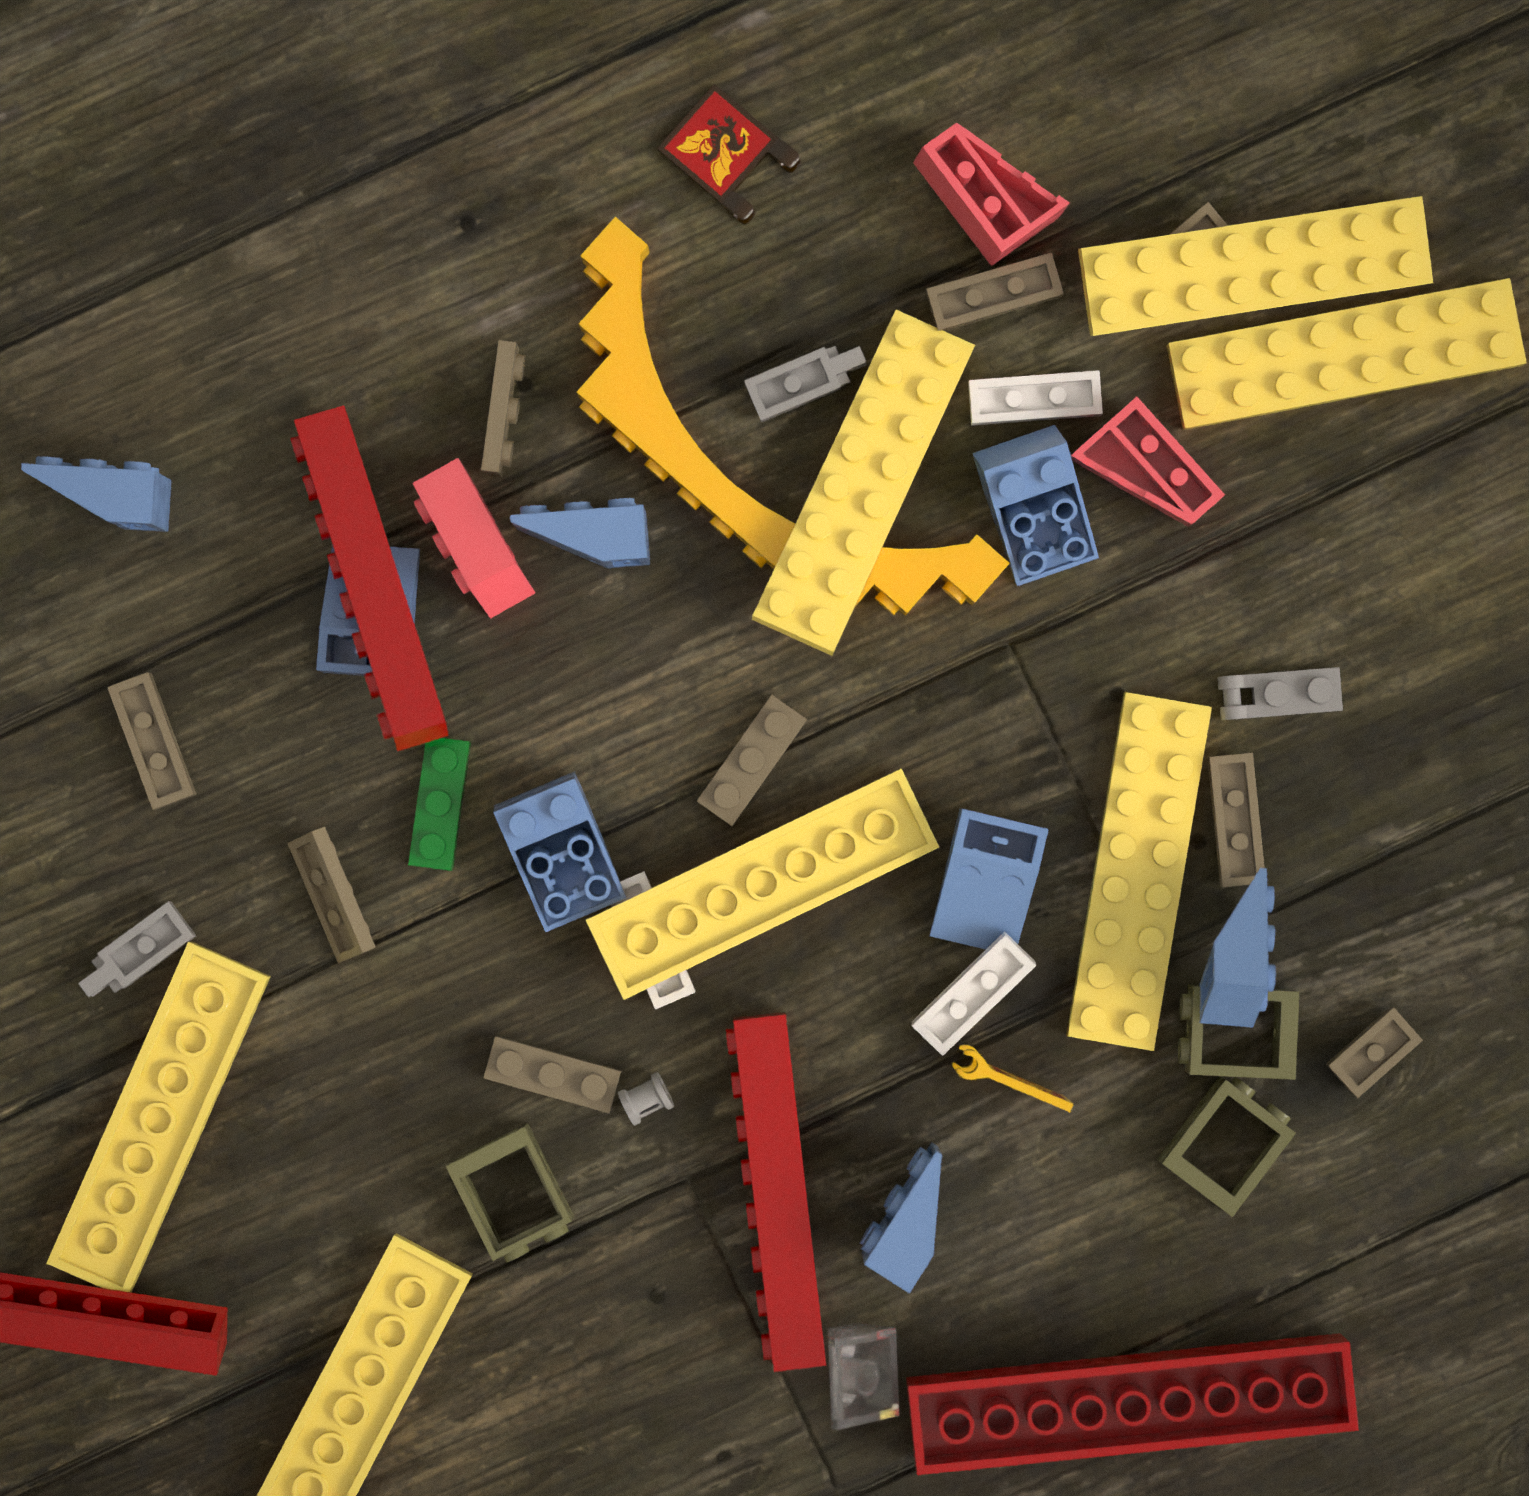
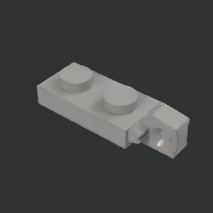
[744,346,867,423]
[78,901,197,997]

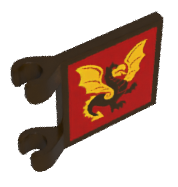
[657,84,801,225]

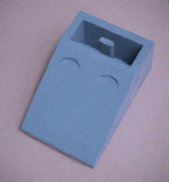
[972,425,1099,586]
[21,457,171,532]
[510,498,650,568]
[316,545,420,676]
[493,771,626,932]
[929,809,1049,949]
[1200,868,1276,1028]
[860,1142,942,1293]

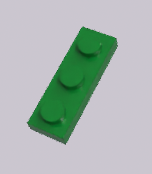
[408,738,471,871]

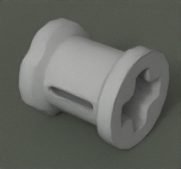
[618,1072,674,1126]

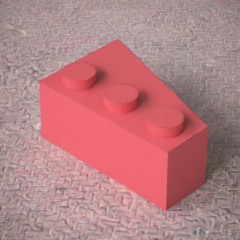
[913,123,1070,266]
[1071,397,1225,527]
[412,458,535,618]

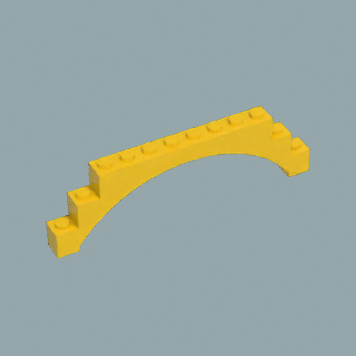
[577,217,1010,616]

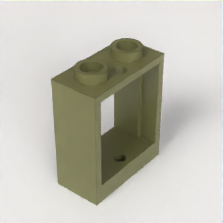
[1178,984,1299,1080]
[1157,1076,1296,1217]
[446,1123,574,1262]

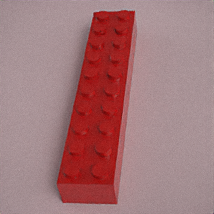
[906,1333,1359,1475]

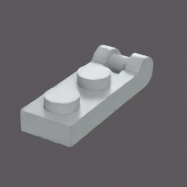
[1217,667,1343,721]

